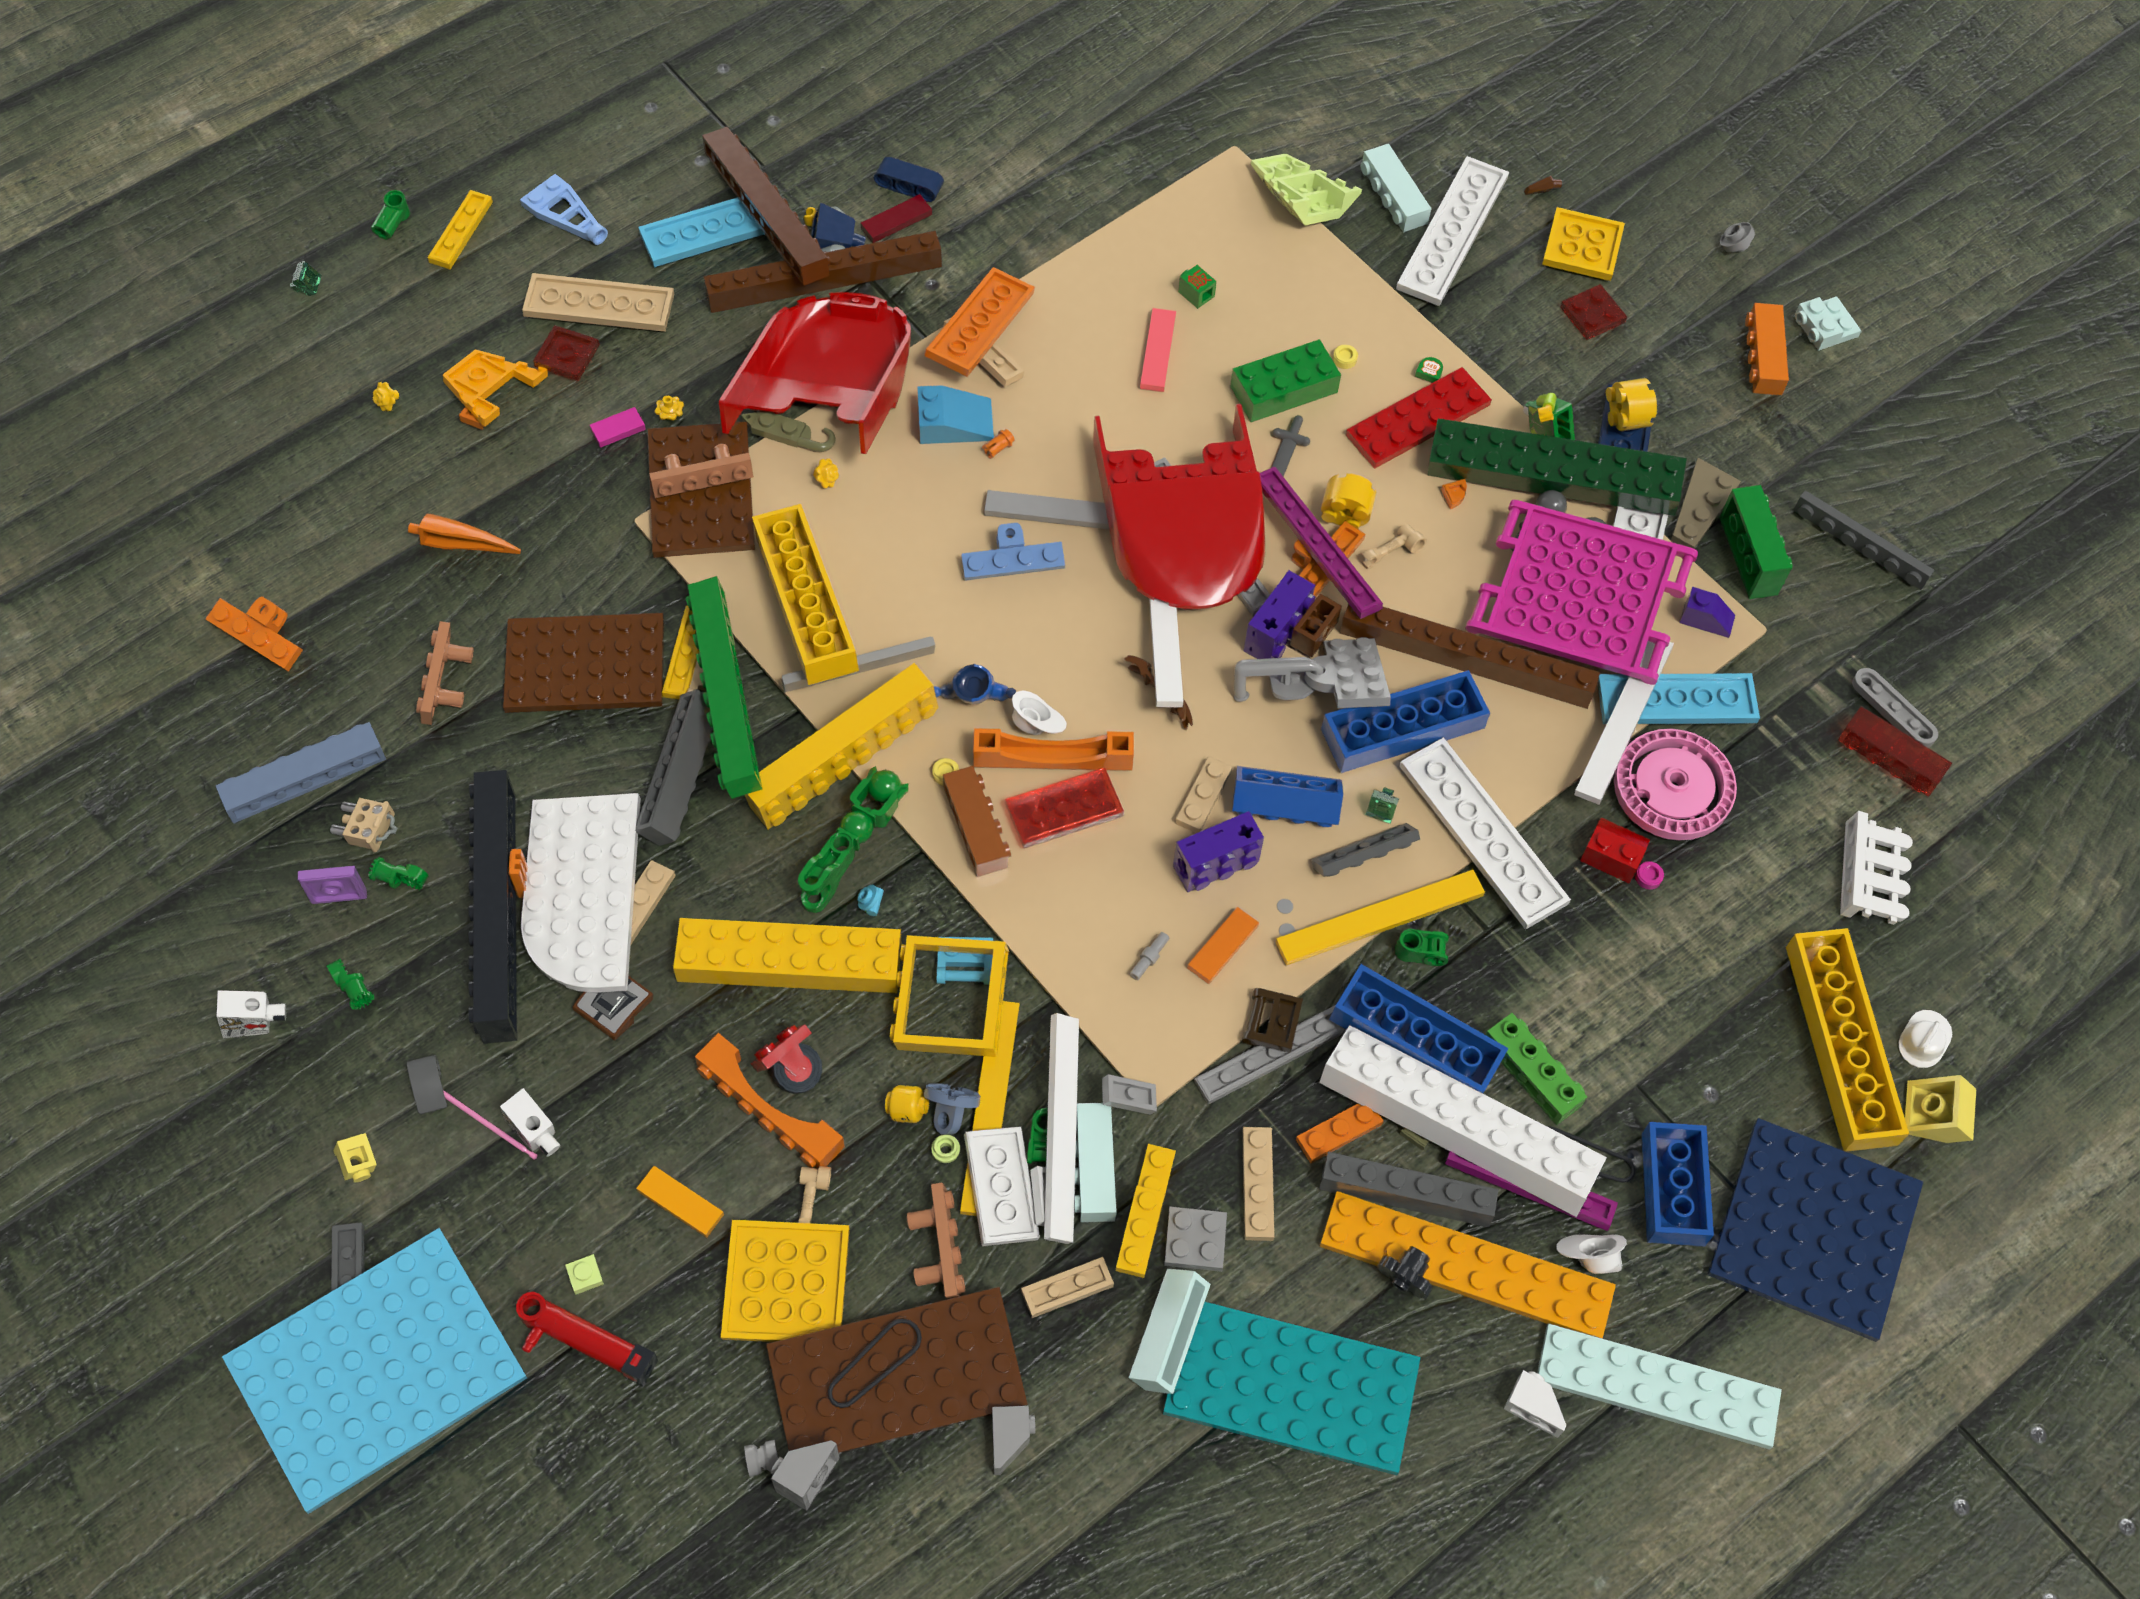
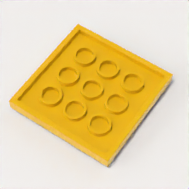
[721,1220,850,1342]

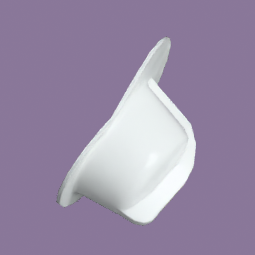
[1012,691,1067,735]
[1898,1010,1952,1068]
[1557,1234,1627,1274]

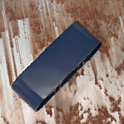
[874,157,944,202]

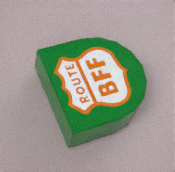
[1415,357,1443,383]

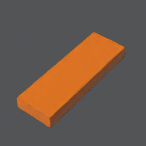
[1187,907,1259,984]

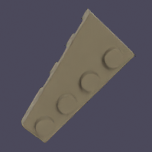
[1671,458,1741,549]

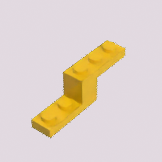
[1116,1144,1176,1278]

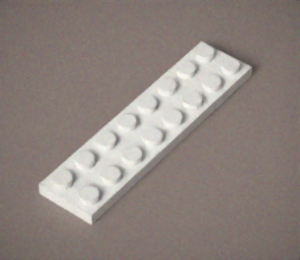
[1396,156,1509,306]
[1400,737,1571,930]

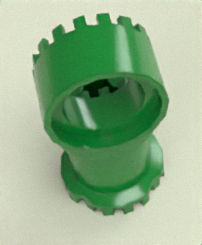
[368,857,429,890]
[326,959,374,1010]

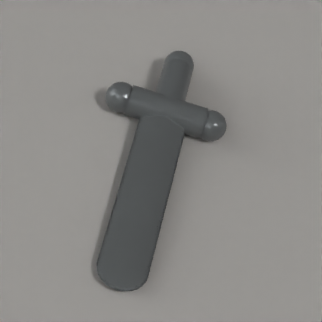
[1272,415,1310,477]

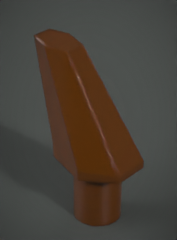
[1524,176,1562,195]

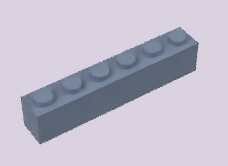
[216,722,386,824]

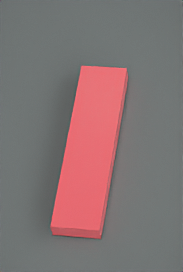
[1140,308,1176,392]

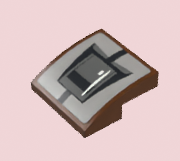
[573,976,653,1040]

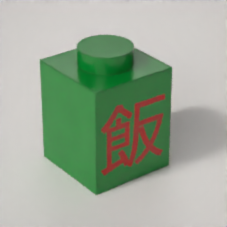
[1178,265,1217,309]

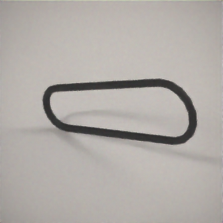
[1547,1126,1636,1183]
[828,1319,922,1408]

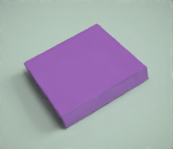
[298,866,367,904]

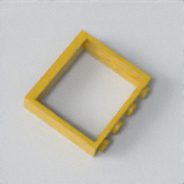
[890,935,1009,1057]

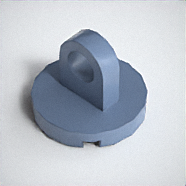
[923,1083,980,1134]

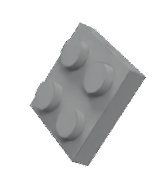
[1164,1207,1227,1272]

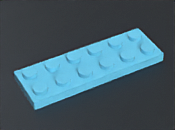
[638,197,765,267]
[1597,673,1760,724]

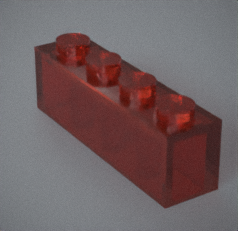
[1838,706,1952,797]

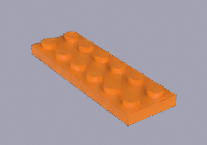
[925,267,1035,377]

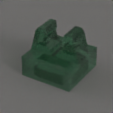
[290,261,322,296]
[1366,787,1399,824]

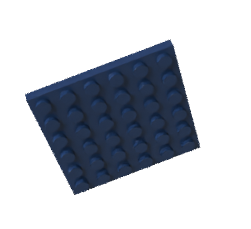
[1707,1118,1924,1342]

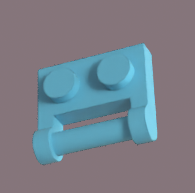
[937,937,993,985]

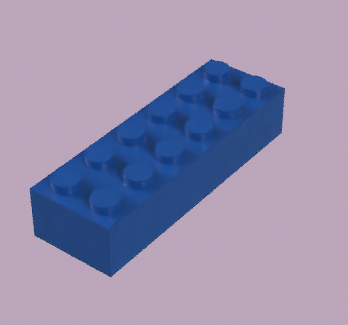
[1321,670,1490,773]
[1329,964,1508,1093]

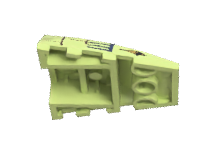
[1251,154,1362,225]

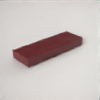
[861,194,932,243]

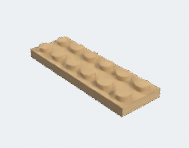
[522,273,674,332]

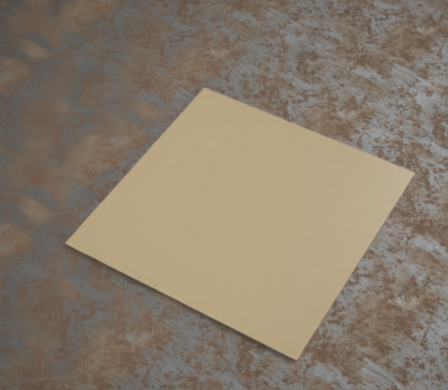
[635,146,1767,1107]

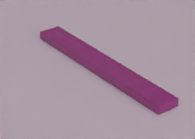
[1260,467,1383,619]

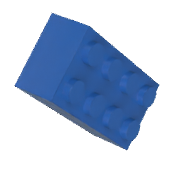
[1642,1122,1714,1246]

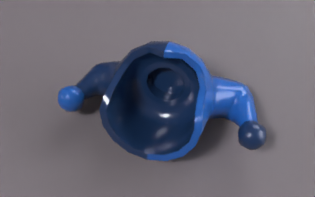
[934,664,1016,705]

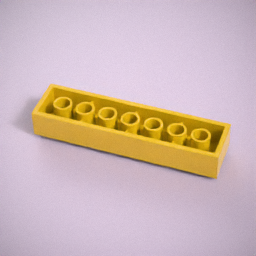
[752,504,859,685]
[745,663,938,830]
[673,918,902,993]
[1786,928,1909,1152]

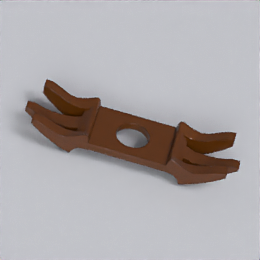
[1124,655,1193,730]

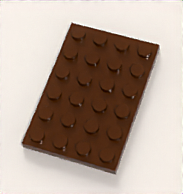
[648,422,755,558]
[503,613,664,713]

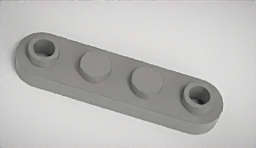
[1852,668,1938,749]

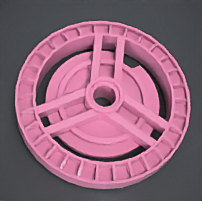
[1614,729,1737,840]

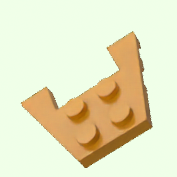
[443,350,548,427]

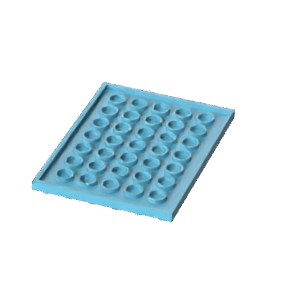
[222,1228,527,1514]

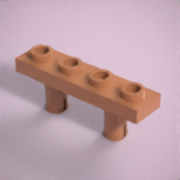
[649,444,754,498]
[416,621,474,725]
[907,1183,965,1299]

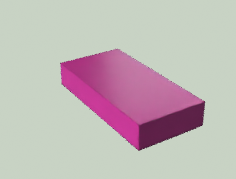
[590,407,646,448]

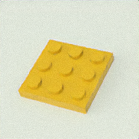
[1542,207,1625,281]

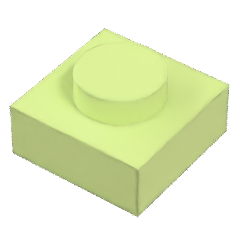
[566,1254,604,1295]

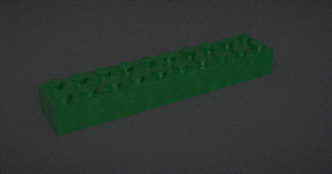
[1428,418,1687,516]

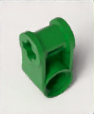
[1394,929,1449,966]
[1027,1108,1048,1164]

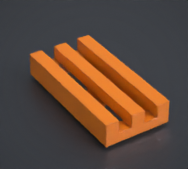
[509,849,528,898]

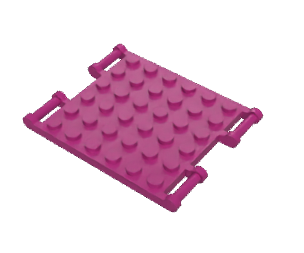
[1465,500,1698,685]

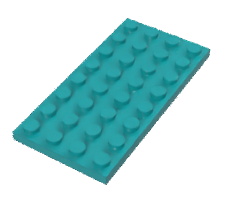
[1163,1302,1421,1475]

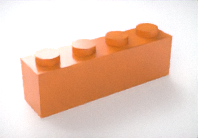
[1745,303,1789,395]

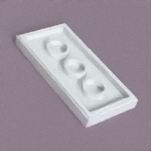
[964,1127,1040,1246]

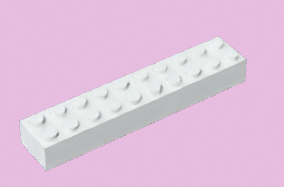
[1319,1025,1607,1217]

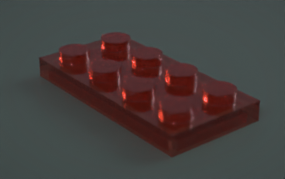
[1005,767,1124,849]

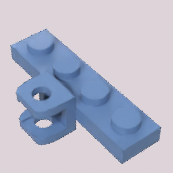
[961,523,1065,581]

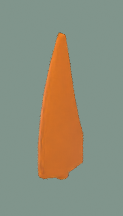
[408,514,521,554]

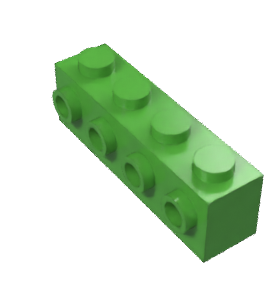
[1486,1013,1587,1126]

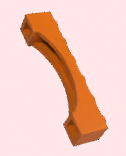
[973,728,1134,770]
[695,1033,845,1169]

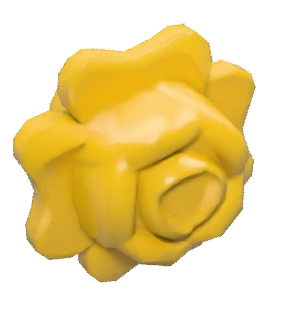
[373,382,399,411]
[655,396,684,420]
[813,458,839,488]

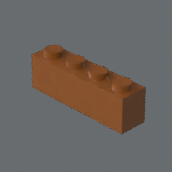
[943,766,1011,877]

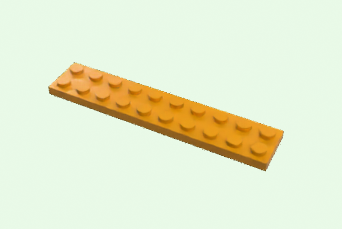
[1320,1191,1616,1339]

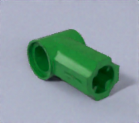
[371,190,410,240]

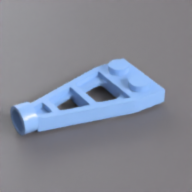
[520,174,608,245]

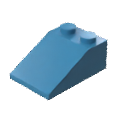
[917,385,994,444]

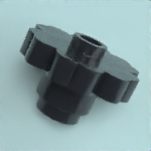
[1376,1246,1433,1300]

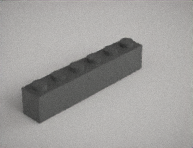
[635,689,713,846]
[1319,1152,1498,1227]

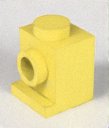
[333,1133,377,1182]

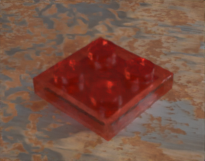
[1560,284,1627,340]
[533,325,600,381]

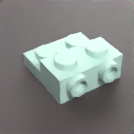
[1794,296,1861,351]

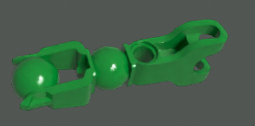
[798,766,909,913]

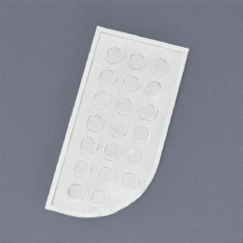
[521,793,641,992]

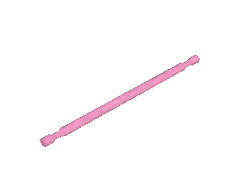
[443,1090,538,1160]

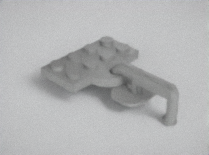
[1234,638,1391,708]

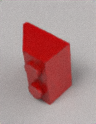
[1580,817,1650,884]

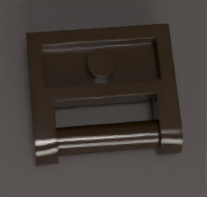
[1242,988,1303,1053]

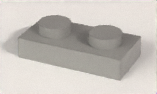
[1102,1074,1157,1115]

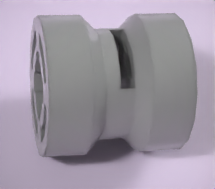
[744,1440,778,1477]

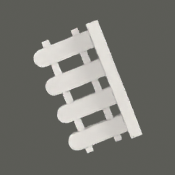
[1840,811,1913,925]

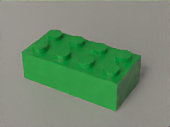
[1230,339,1341,422]
[1719,485,1793,599]

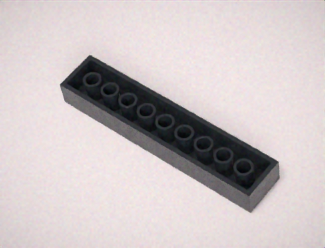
[469,770,518,1044]

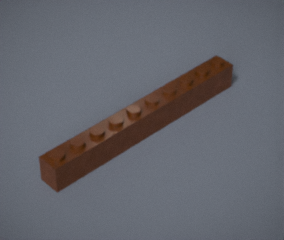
[702,127,831,286]
[703,231,942,313]
[1340,604,1600,709]

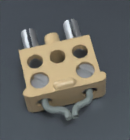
[330,798,397,852]

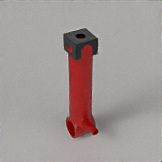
[516,1292,658,1387]

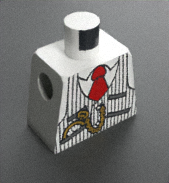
[217,991,286,1038]
[500,1088,560,1157]

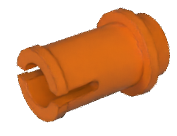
[982,429,1015,459]

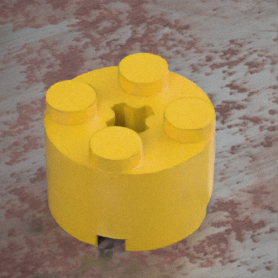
[1606,378,1657,431]
[1321,474,1377,529]

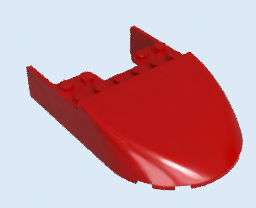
[719,292,911,454]
[1093,404,1265,609]

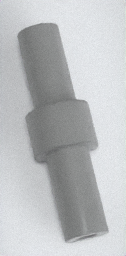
[1130,932,1170,980]

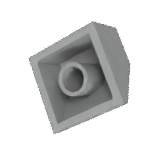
[771,1440,840,1511]

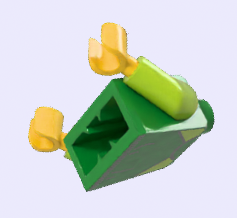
[1523,393,1575,440]

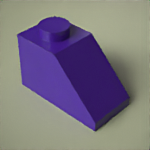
[1680,587,1735,638]

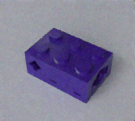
[1244,570,1316,659]
[1173,811,1264,892]

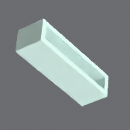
[1361,143,1431,232]
[1074,1103,1116,1222]
[1129,1269,1211,1394]

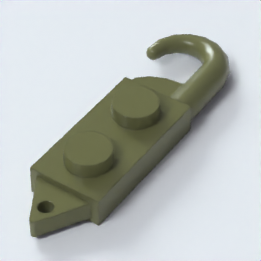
[742,410,836,452]

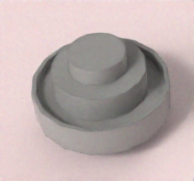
[1720,222,1755,252]

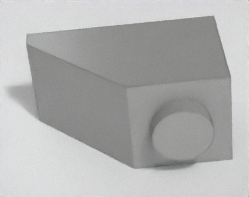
[992,1406,1035,1475]

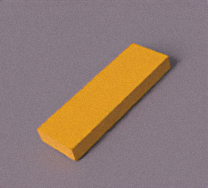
[636,1166,724,1238]

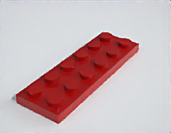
[1346,367,1492,469]

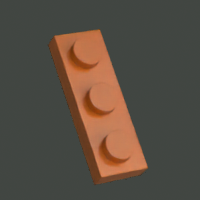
[1296,1103,1384,1164]

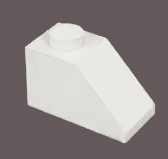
[1504,1370,1566,1438]

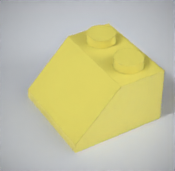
[1905,1075,1976,1143]

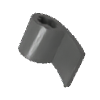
[407,1054,448,1114]

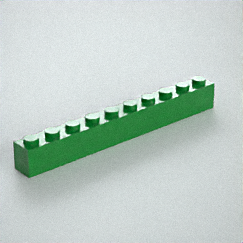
[686,576,762,799]

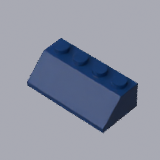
[1232,766,1344,827]

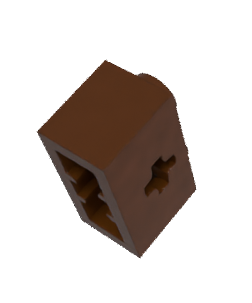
[1290,593,1342,658]

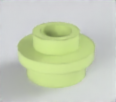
[931,1135,960,1163]

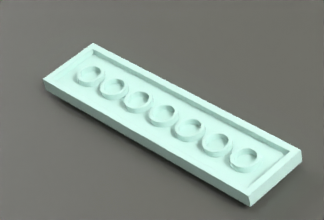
[1537,1324,1782,1450]

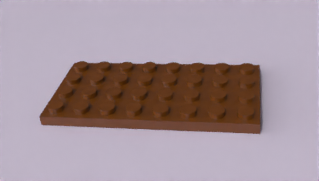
[766,1287,1028,1453]

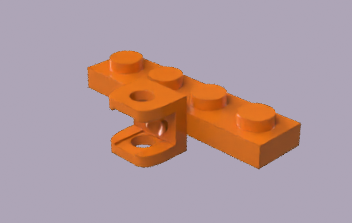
[1291,521,1366,597]
[206,597,303,672]

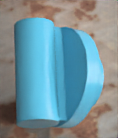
[858,885,884,916]

